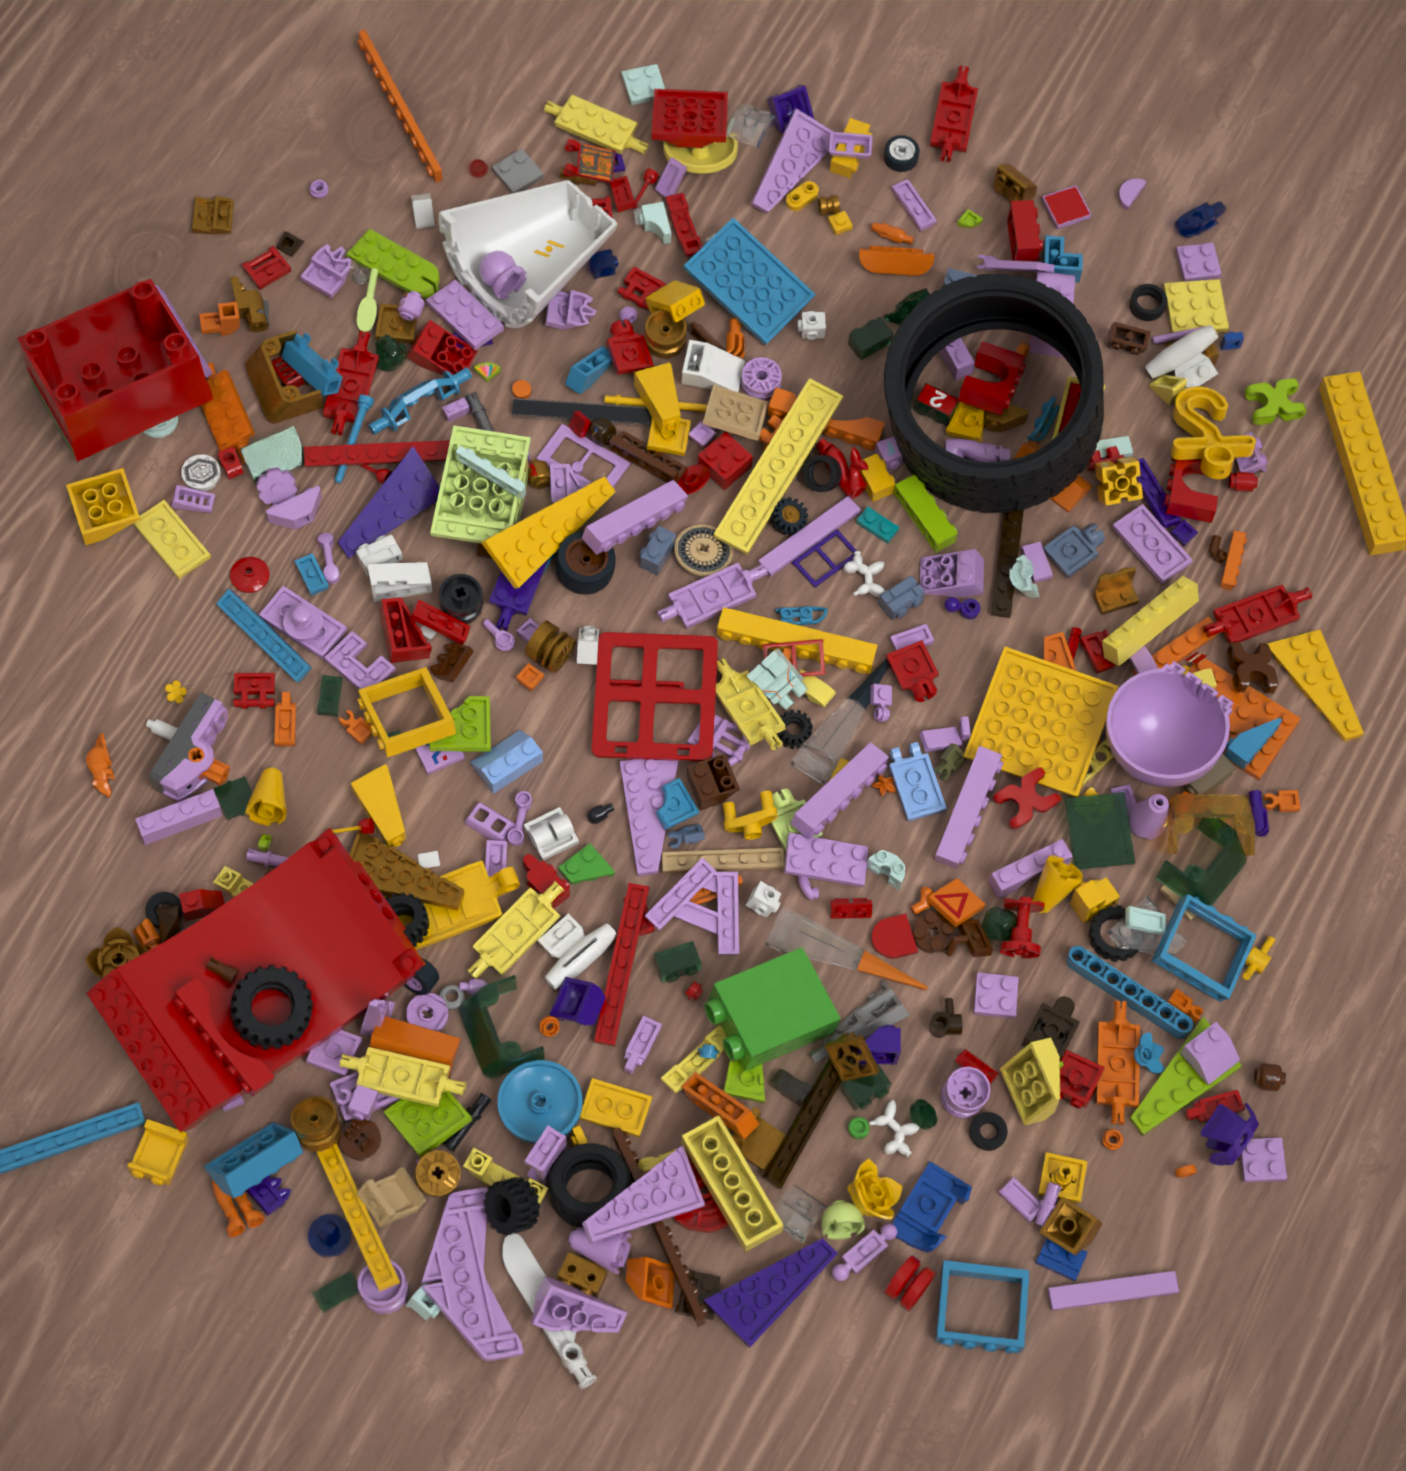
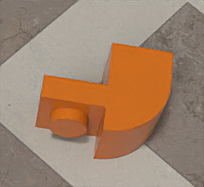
[199,302,240,336]

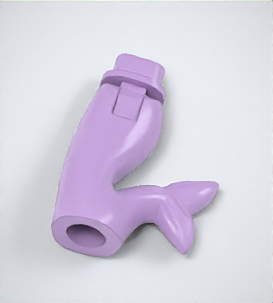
[944,439,1010,462]

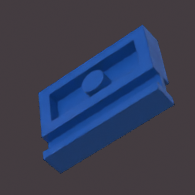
[1035,1238,1088,1282]

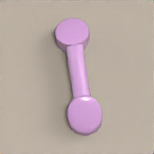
[318,533,340,584]
[507,791,532,846]

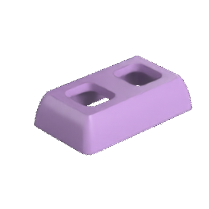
[829,132,873,159]
[464,802,515,841]

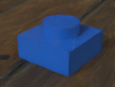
[1220,332,1244,351]

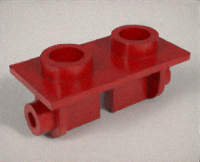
[830,898,873,919]

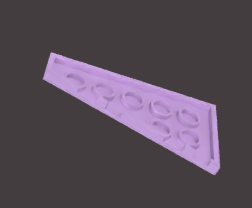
[750,109,833,214]

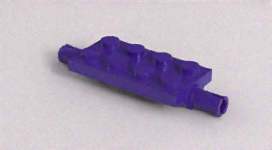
[489,559,549,631]

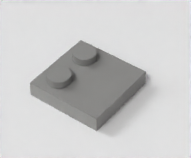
[492,149,544,194]

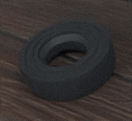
[145,892,183,929]
[969,1112,1008,1151]

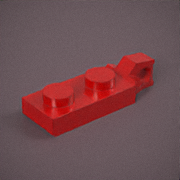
[1184,1090,1245,1122]

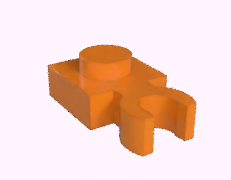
[339,710,372,745]
[1263,790,1301,812]
[1167,988,1204,1023]

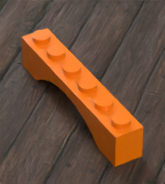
[767,387,885,451]

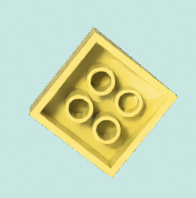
[1000,1038,1060,1126]

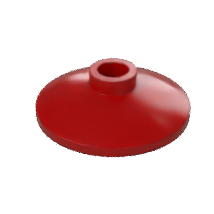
[677,464,710,495]
[230,557,270,593]

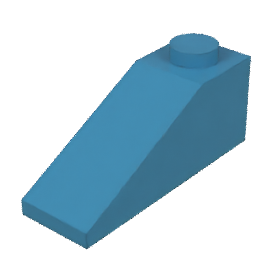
[565,346,613,394]
[1224,718,1282,770]

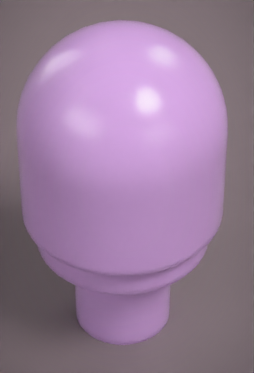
[459,979,488,996]

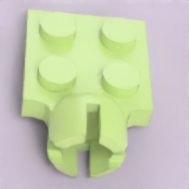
[770,789,823,852]

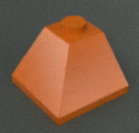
[626,1257,675,1309]

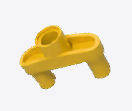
[722,791,778,840]

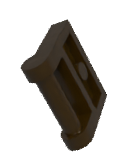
[675,1270,721,1320]

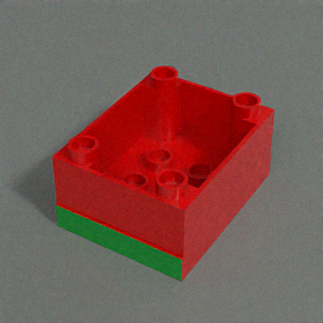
[17,278,213,462]

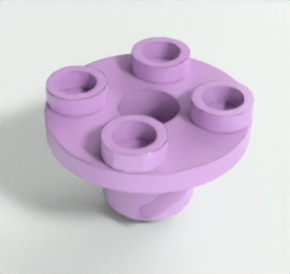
[283,603,323,642]

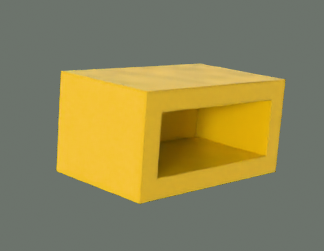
[860,454,896,502]

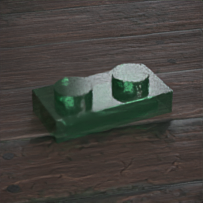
[317,675,343,717]
[312,1271,359,1313]

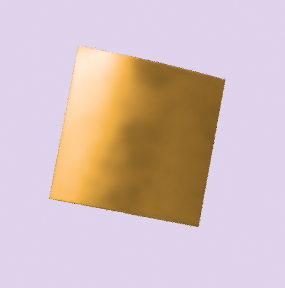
[191,196,234,234]

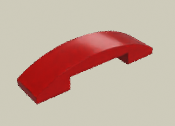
[665,193,703,257]

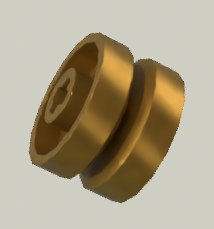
[645,309,687,358]
[290,1096,342,1152]

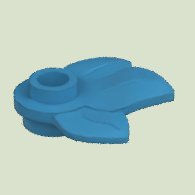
[1134,1032,1165,1074]

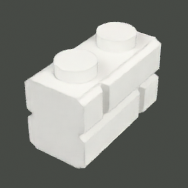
[356,535,403,577]

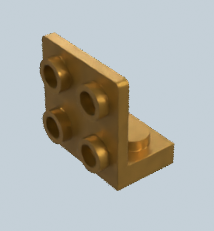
[1093,567,1139,615]
[732,1106,785,1170]

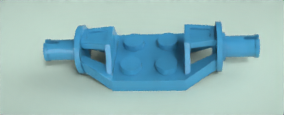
[368,367,472,435]

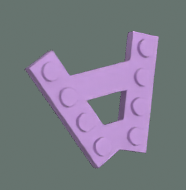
[644,857,739,955]

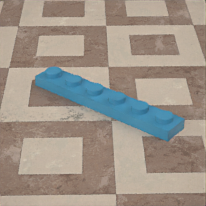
[216,589,312,682]

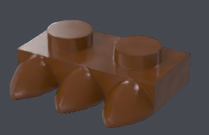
[430,643,474,683]

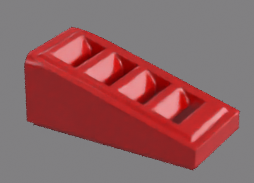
[271,356,304,388]

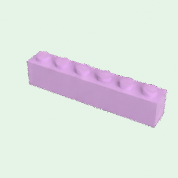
[582,480,688,555]
[791,742,889,839]
[935,746,1004,869]

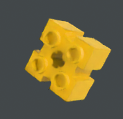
[1095,456,1143,506]

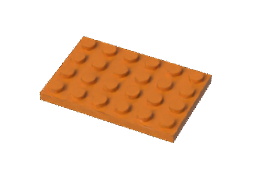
[1189,655,1301,781]

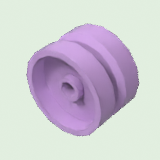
[358,1260,409,1314]

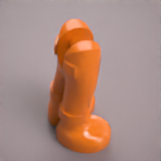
[212,1180,265,1238]

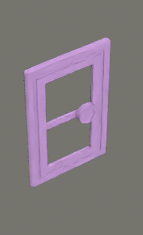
[536,424,631,488]

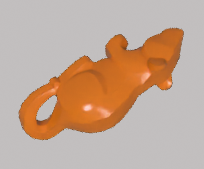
[86,733,115,797]

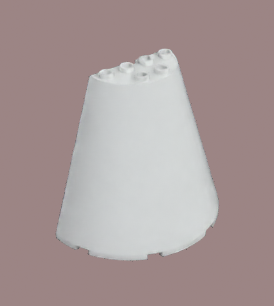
[439,180,618,328]

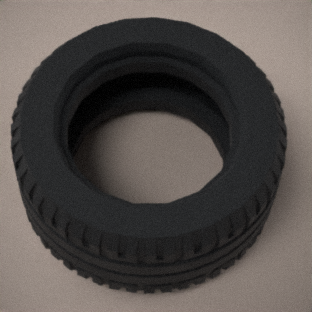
[549,1143,631,1228]

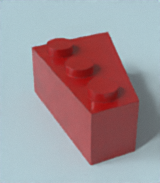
[379,597,432,663]

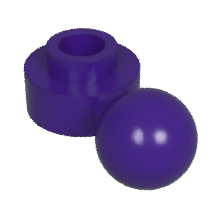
[944,597,981,620]

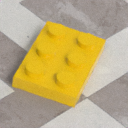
[579,1078,653,1138]

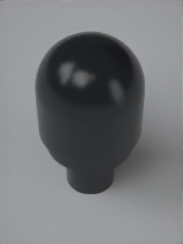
[587,803,615,824]

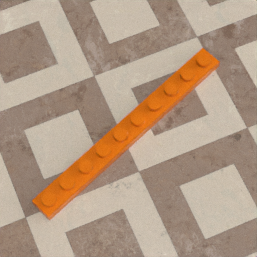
[357,29,442,182]

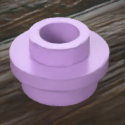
[310,180,329,198]
[619,306,638,325]

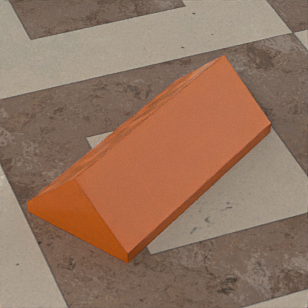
[1013,440,1093,513]
[370,1016,461,1079]

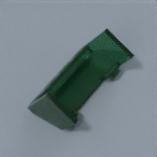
[1156,810,1247,906]
[459,975,545,1079]

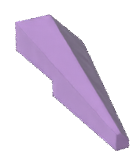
[359,999,395,1037]

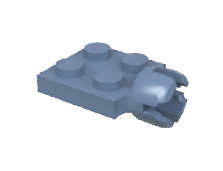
[1043,523,1105,578]

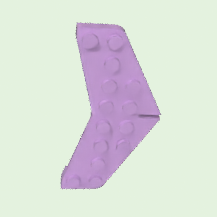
[421,1187,524,1361]

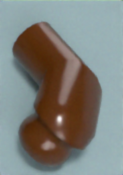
[1208,535,1228,562]

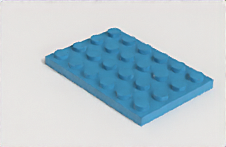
[682,218,816,346]

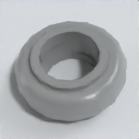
[439,985,465,1010]

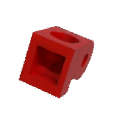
[217,446,244,480]

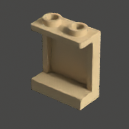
[357,1167,426,1228]

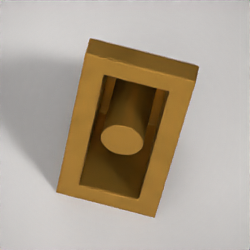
[984,404,1029,433]

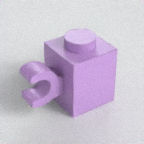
[336,1085,379,1121]

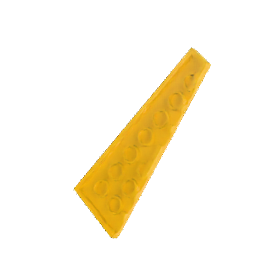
[481,476,616,589]

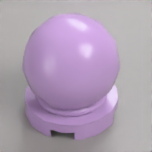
[479,250,527,300]

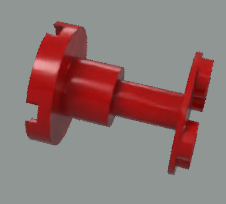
[1000,897,1045,959]

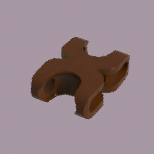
[1227,642,1278,694]

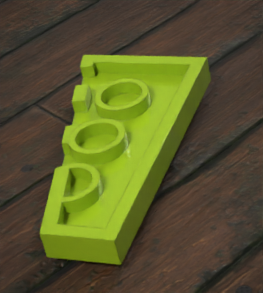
[724,1060,765,1103]

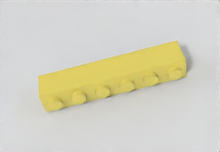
[1102,576,1199,666]

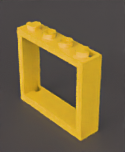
[357,667,456,758]

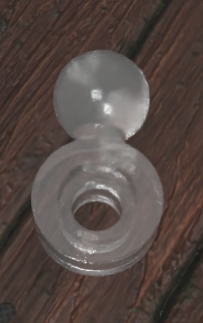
[348,260,371,285]

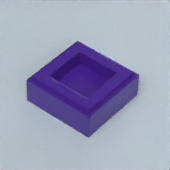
[1170,520,1198,547]

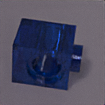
[589,249,619,279]

